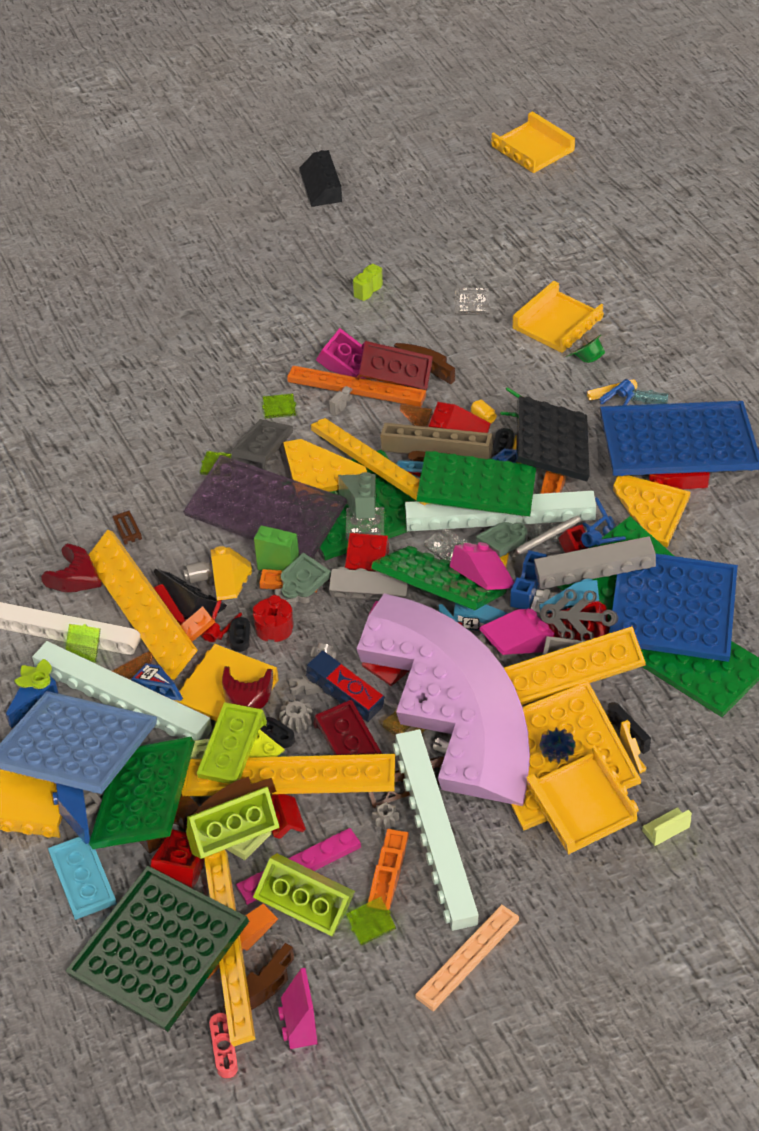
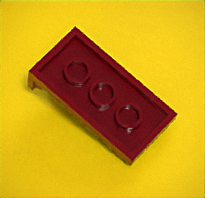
[356,341,433,391]
[313,699,382,755]

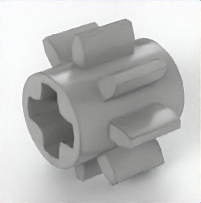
[310,643,336,659]
[372,802,399,830]

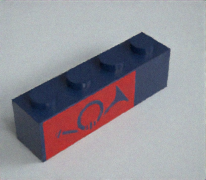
[305,650,385,723]

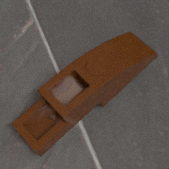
[394,343,455,384]
[193,776,277,815]
[223,943,294,1014]

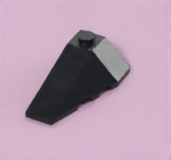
[154,569,227,620]

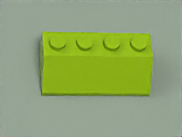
[186,786,280,859]
[253,853,355,936]

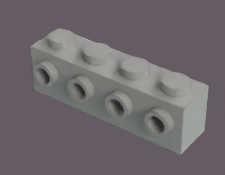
[329,567,410,601]

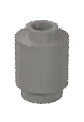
[183,561,212,584]

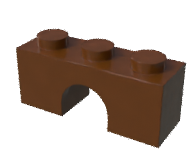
[139,794,199,854]

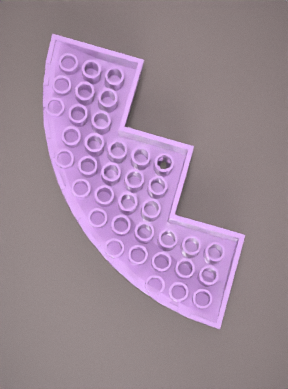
[357,593,530,806]

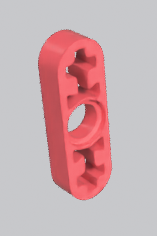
[209,1013,238,1078]

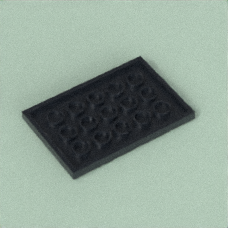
[516,396,590,482]

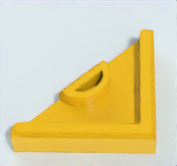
[620,720,646,774]

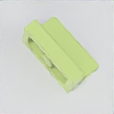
[642,807,692,846]

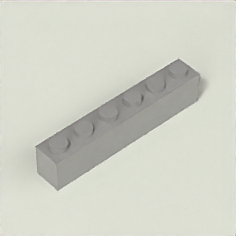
[534,536,656,589]

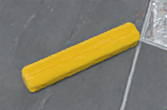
[587,379,637,401]

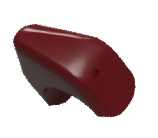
[41,543,102,593]
[222,666,273,709]

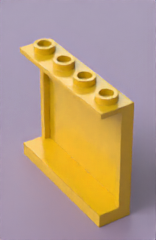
[491,111,575,173]
[513,281,604,353]
[174,644,279,721]
[526,744,639,855]
[0,769,62,838]

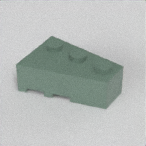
[338,472,376,519]

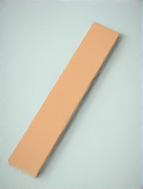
[416,904,519,1011]

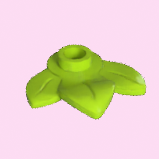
[14,659,52,689]

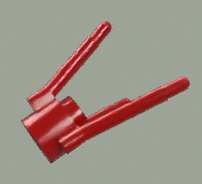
[201,600,242,642]

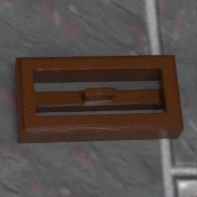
[112,510,142,545]

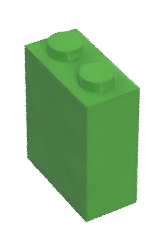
[254,525,299,571]

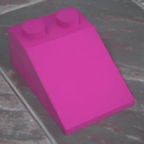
[316,328,366,379]
[450,542,514,590]
[479,608,554,655]
[278,968,317,1049]

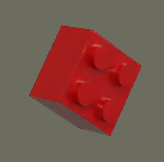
[345,533,389,572]

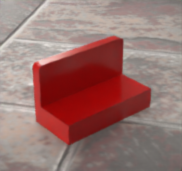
[271,794,306,839]

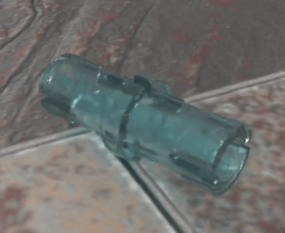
[632,389,669,404]

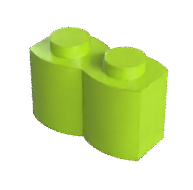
[353,264,383,301]

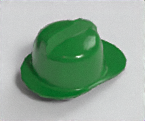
[565,334,605,363]

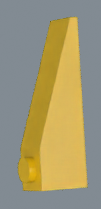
[211,546,252,600]

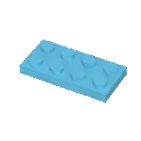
[48,835,117,920]

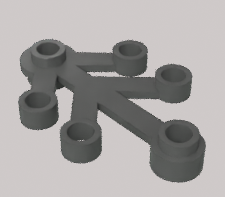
[540,589,618,641]

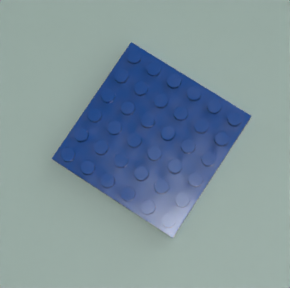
[609,554,738,662]

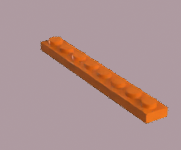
[287,366,426,407]

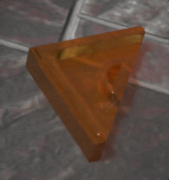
[400,404,432,427]
[112,651,154,681]

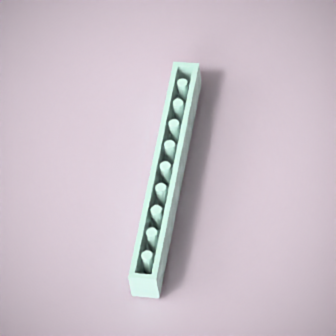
[405,491,596,531]
[32,641,212,741]
[392,729,479,931]

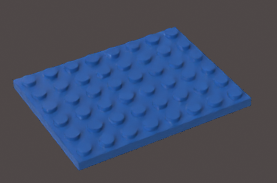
[600,401,759,476]

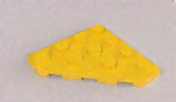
[283,439,367,497]
[613,475,691,548]

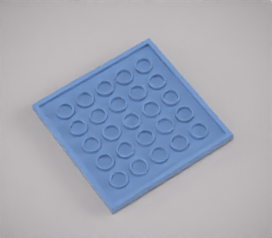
[0,691,157,794]

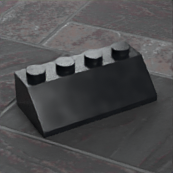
[299,150,342,207]

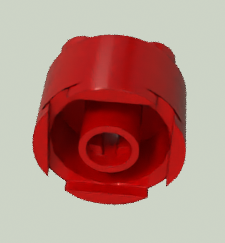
[253,595,294,642]

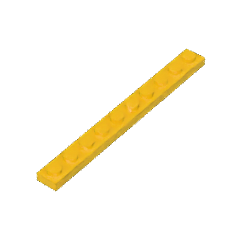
[311,418,428,506]
[204,849,256,1047]

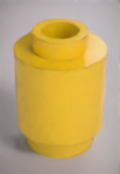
[470,400,497,424]

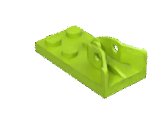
[197,702,267,784]

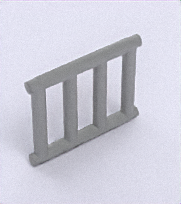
[511,515,581,558]

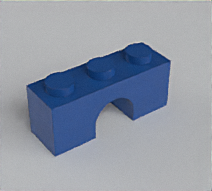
[510,550,547,609]

